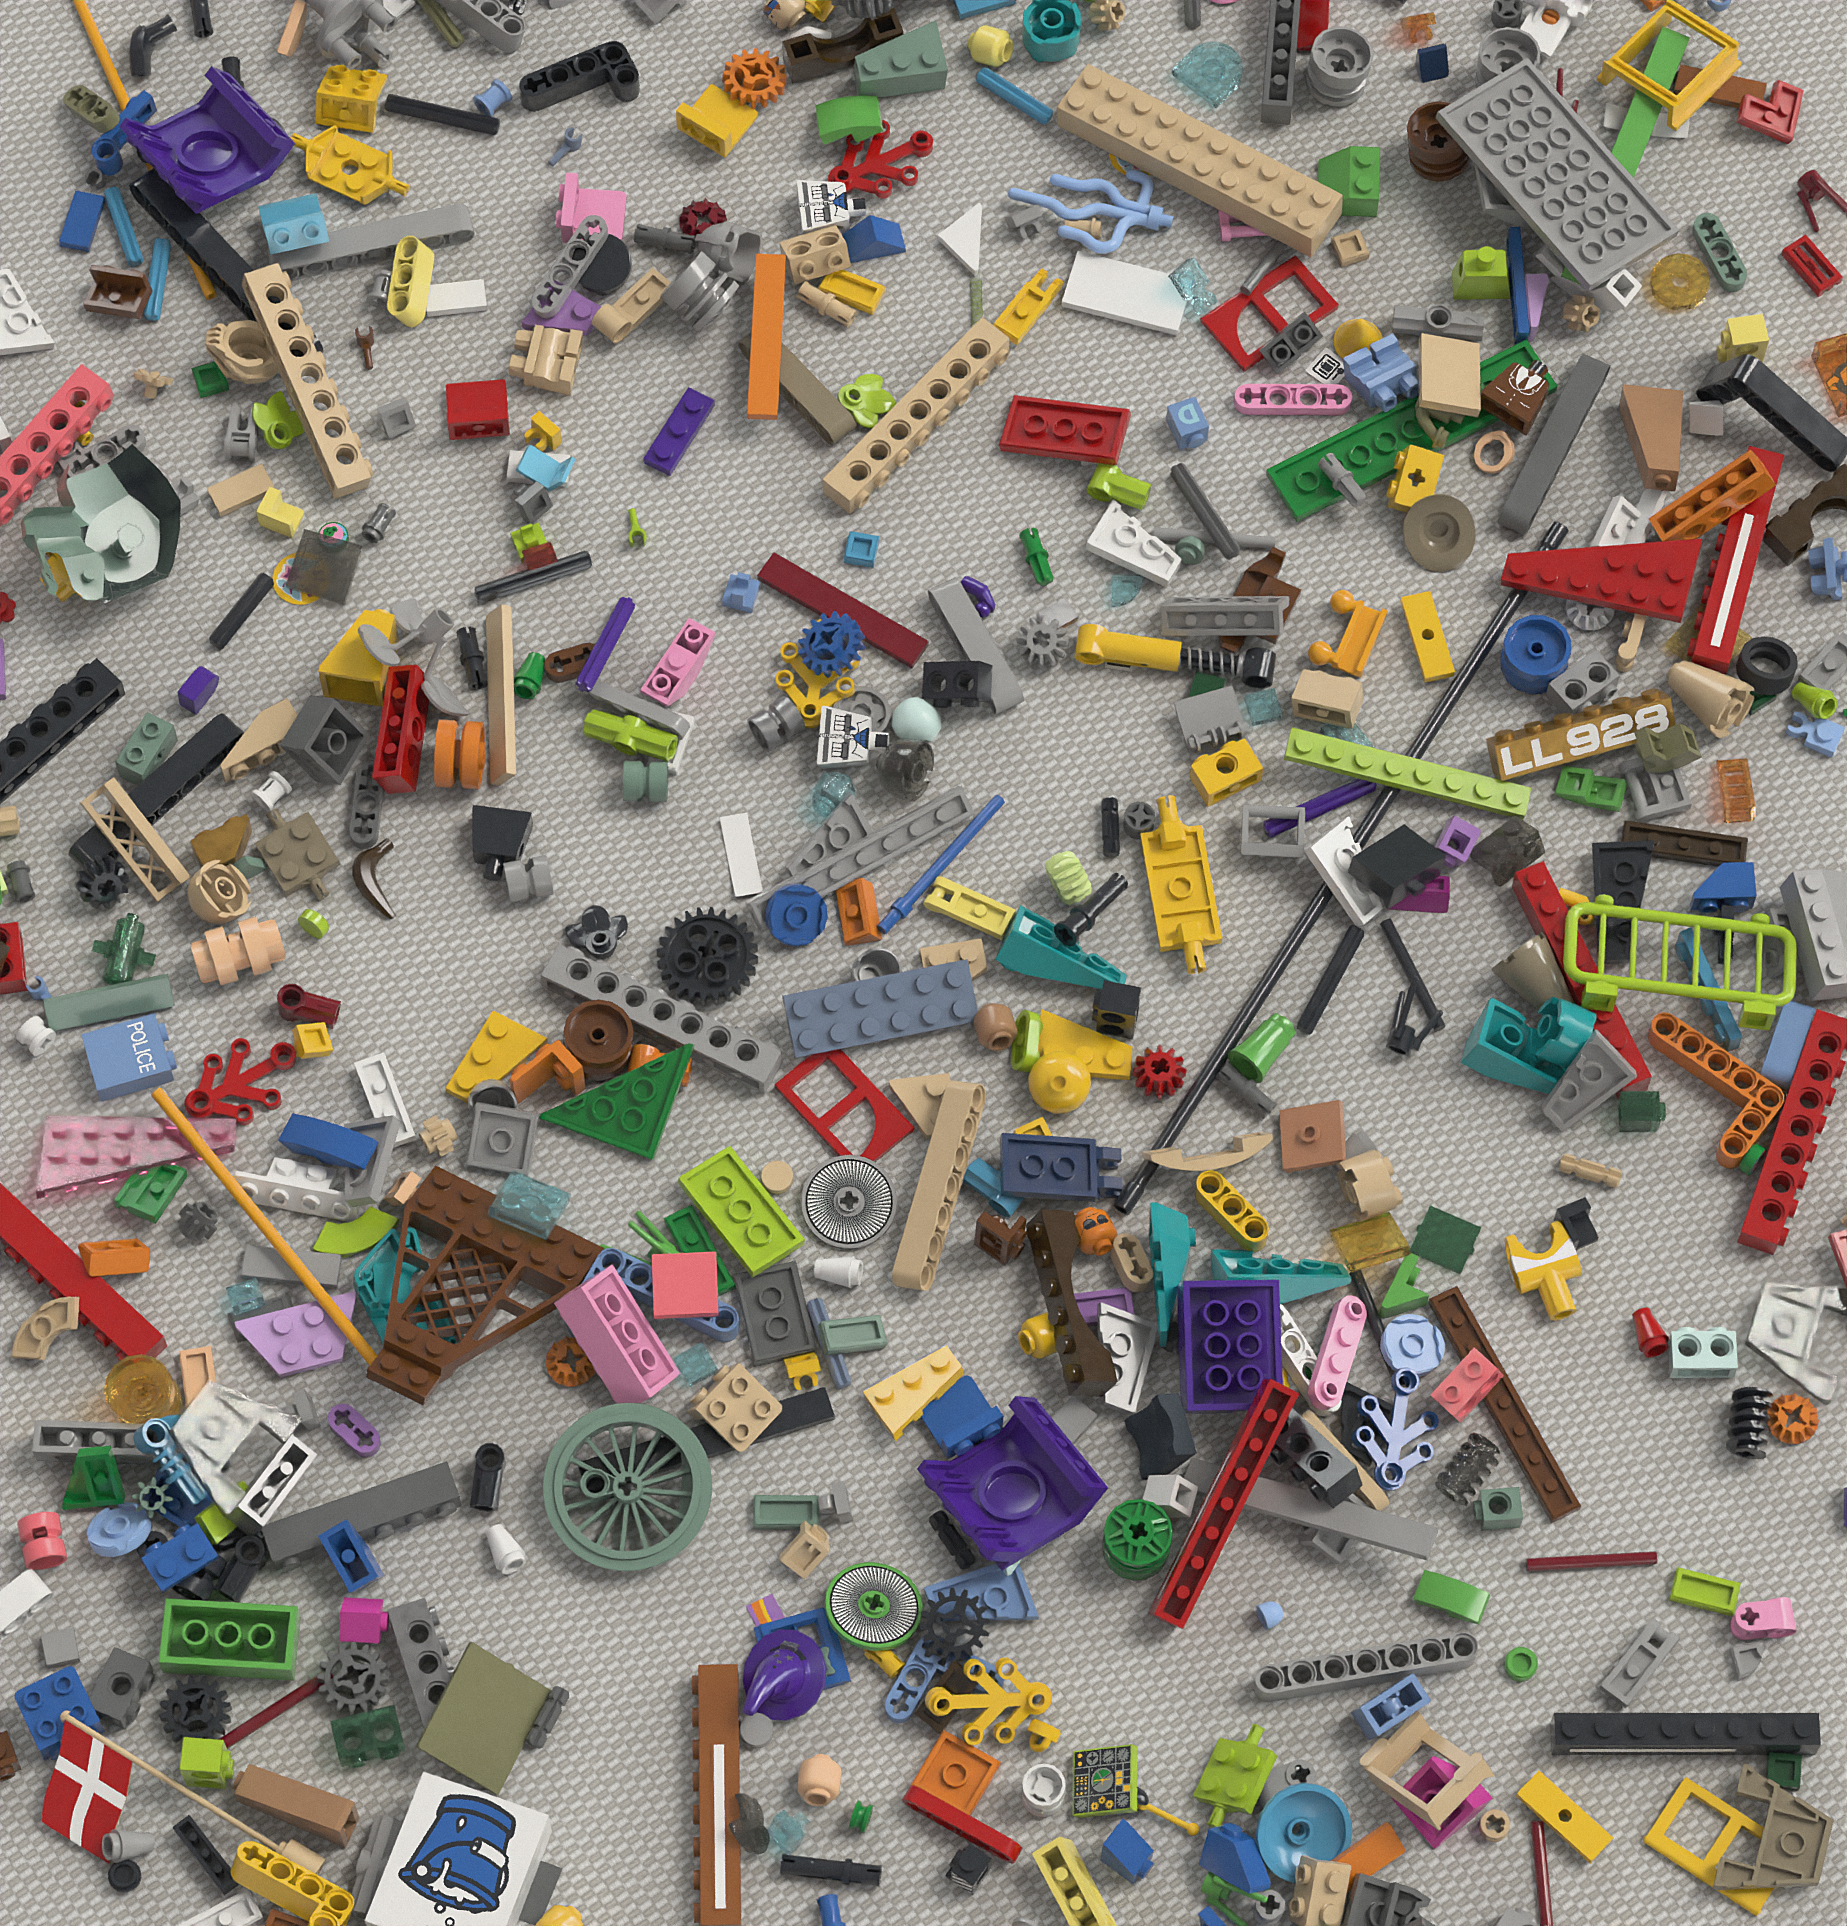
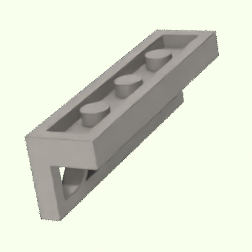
[1160,596,1289,636]

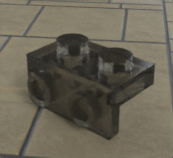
[1470,815,1545,887]

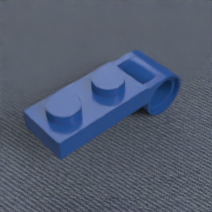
[91,90,157,176]

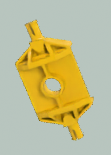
[291,125,410,205]

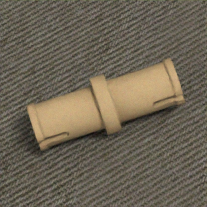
[796,281,857,328]

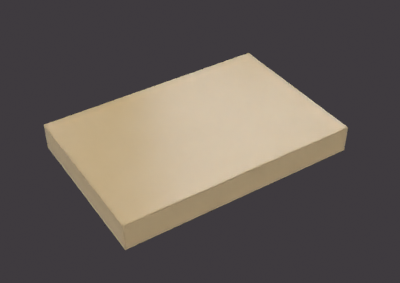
[1419,333,1481,417]

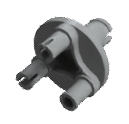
[304,0,398,70]

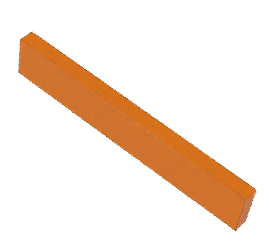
[747,254,786,420]

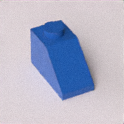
[318,1519,385,1593]
[1100,1818,1154,1884]
[1199,1823,1271,1894]

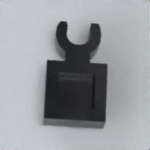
[1712,905,1734,965]

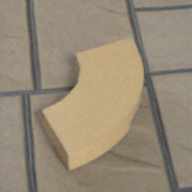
[11,1297,79,1360]

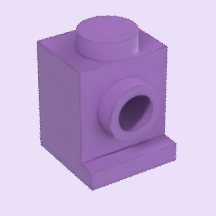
[1434,816,1482,868]

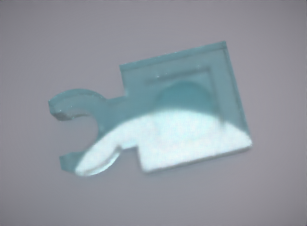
[1168,258,1217,315]

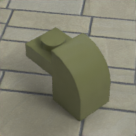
[1634,723,1702,773]

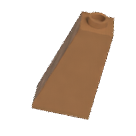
[1619,384,1683,492]
[233,1764,360,1848]

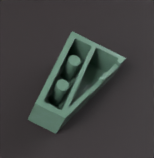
[853,20,948,98]

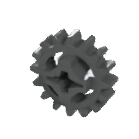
[317,1642,389,1715]

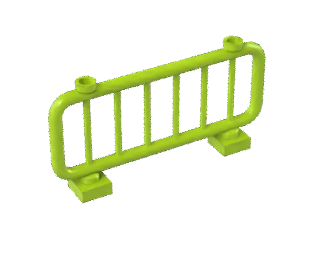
[1563,895,1797,1031]

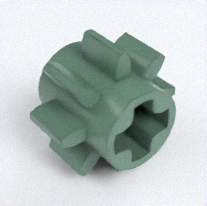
[132,1477,173,1518]

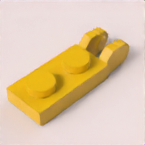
[993,268,1064,345]

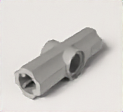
[1392,304,1485,341]
[351,1815,403,1919]

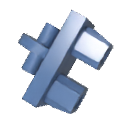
[1808,537,1847,601]

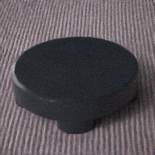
[572,233,633,296]

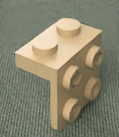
[687,1363,782,1452]

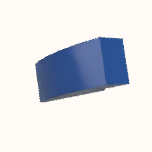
[278,1113,379,1170]

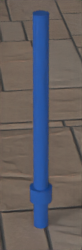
[877,794,1005,934]

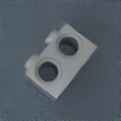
[1546,649,1620,715]

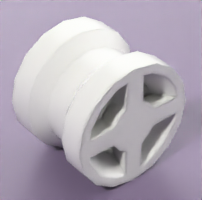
[16,1016,57,1056]

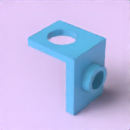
[516,445,576,492]

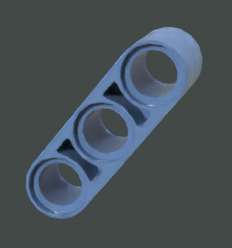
[1760,1000,1816,1090]

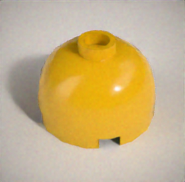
[1028,1051,1091,1114]

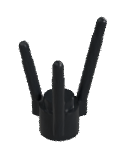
[1386,976,1443,1056]

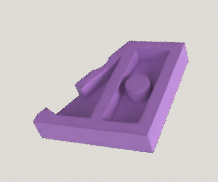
[522,280,601,336]

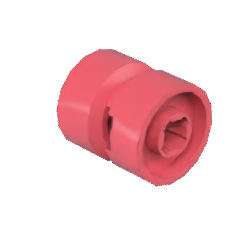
[17,1512,67,1570]

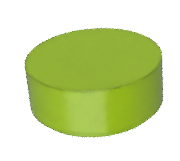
[298,909,329,939]

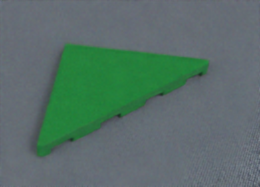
[539,1043,695,1160]

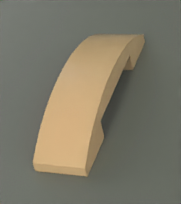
[1142,1131,1273,1171]

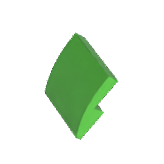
[815,95,883,145]

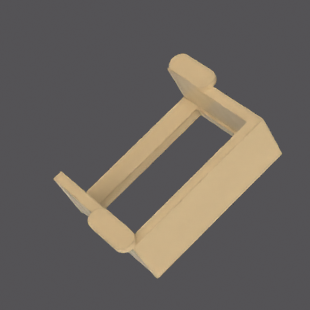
[1360,1711,1494,1830]

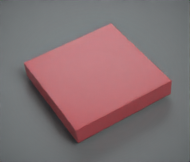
[652,1252,719,1319]

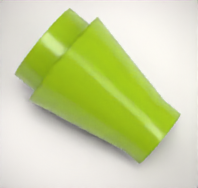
[1792,682,1838,719]

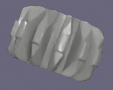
[1016,615,1069,668]

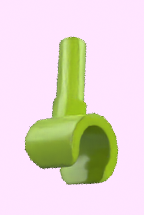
[628,508,647,548]

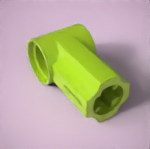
[1086,463,1152,510]

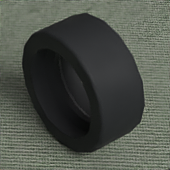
[1736,636,1798,695]

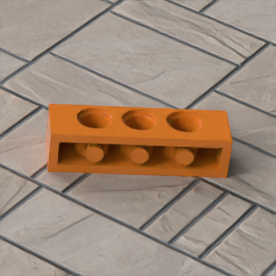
[1648,449,1776,541]

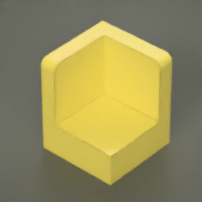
[256,487,304,538]

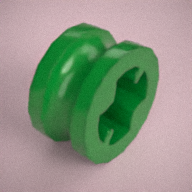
[849,1800,874,1834]

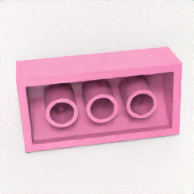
[554,1265,681,1404]

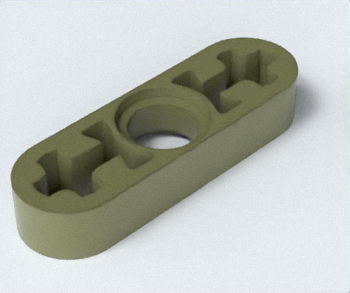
[63,85,120,133]

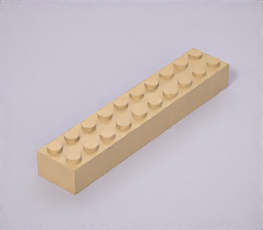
[1057,64,1343,257]

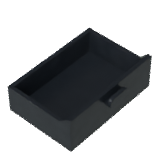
[1348,824,1446,909]

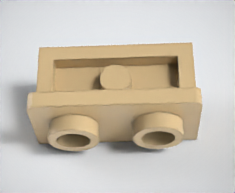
[1289,1855,1351,1926]

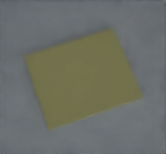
[415,1642,551,1795]

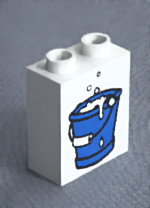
[365,1772,552,1926]

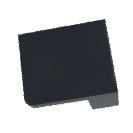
[1554,1197,1599,1250]

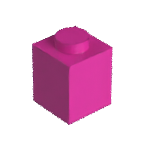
[340,1597,389,1643]

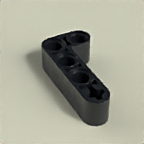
[519,41,640,112]

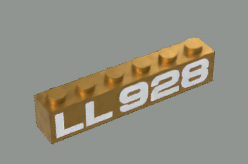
[1486,689,1676,781]

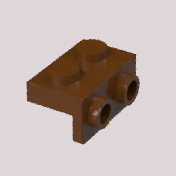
[83,265,153,319]

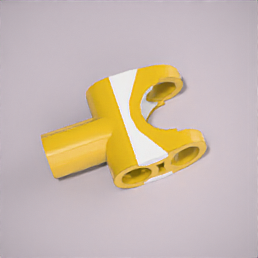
[1504,1221,1582,1321]

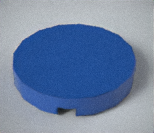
[765,883,828,947]

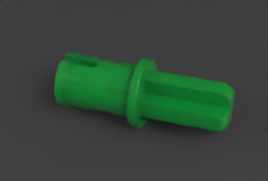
[1019,527,1054,587]

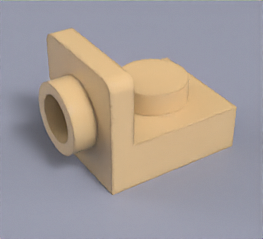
[779,1521,830,1580]

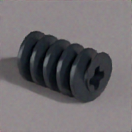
[1726,1387,1773,1459]

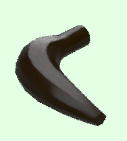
[352,838,396,919]

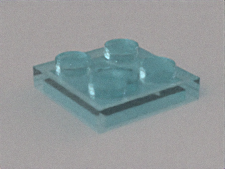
[488,1170,571,1240]

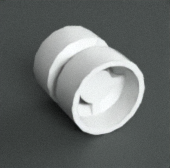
[1021,1764,1066,1817]

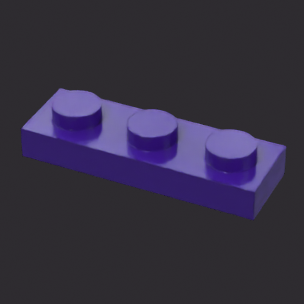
[644,387,715,476]

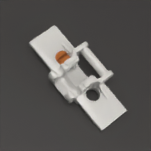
[1520,0,1595,58]

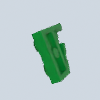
[62,1445,126,1510]

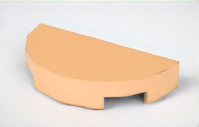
[277,0,307,57]

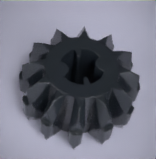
[75,855,130,909]

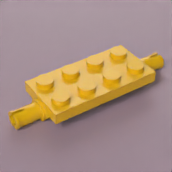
[1140,795,1222,974]

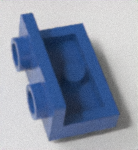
[141,1523,219,1593]

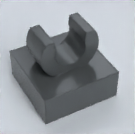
[513,481,553,524]

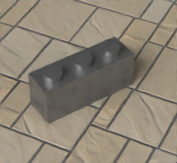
[225,1434,317,1536]

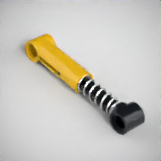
[1074,624,1276,689]

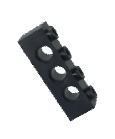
[1270,1408,1363,1508]

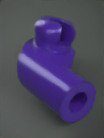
[961,576,996,618]

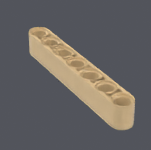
[892,1080,986,1291]

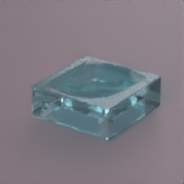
[226,1278,265,1315]

